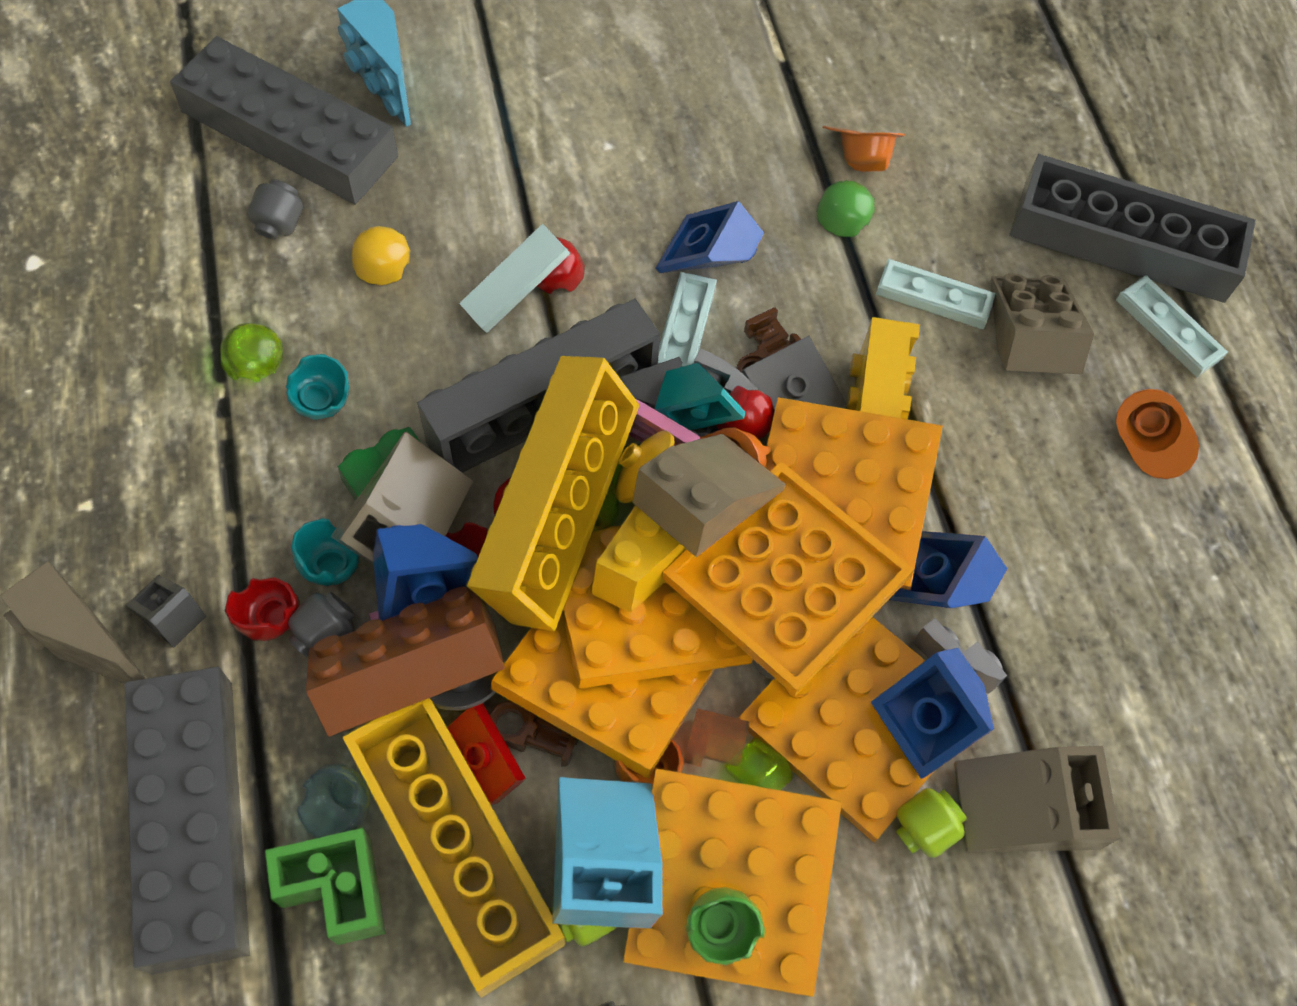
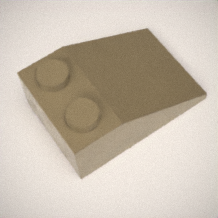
[633,434,786,557]
[0,562,146,684]

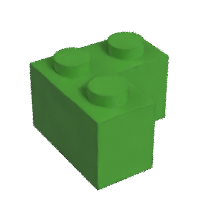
[265,828,386,945]

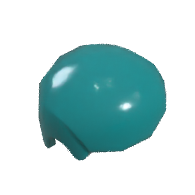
[286,354,349,420]
[291,518,360,587]

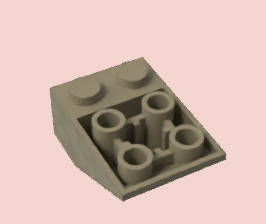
[990,273,1094,374]
[330,432,473,566]
[954,746,1120,853]

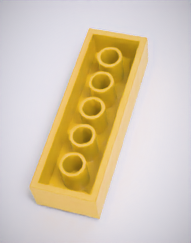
[467,356,640,631]
[342,698,565,998]

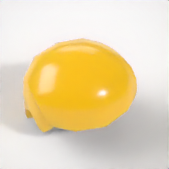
[352,226,410,285]

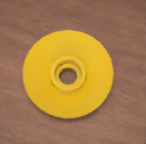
[615,430,675,503]

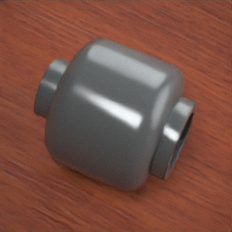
[246,180,303,240]
[288,592,355,657]

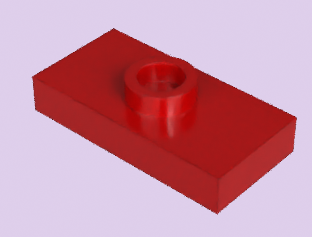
[447,703,526,805]

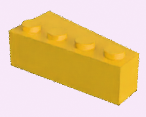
[846,317,920,419]
[592,505,686,613]

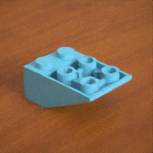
[337,0,411,127]
[553,777,662,929]

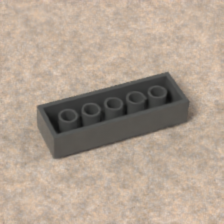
[170,36,398,205]
[1009,154,1256,303]
[417,298,660,473]
[125,666,250,975]

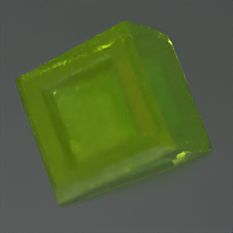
[724,737,793,790]

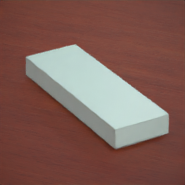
[459,224,571,333]
[875,259,996,329]
[658,271,717,367]
[1116,275,1228,377]

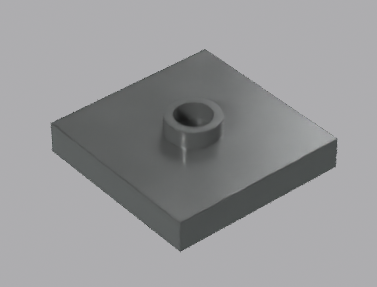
[741,336,847,408]

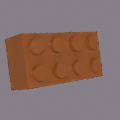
[306,587,505,737]

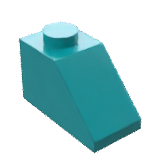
[655,363,746,430]

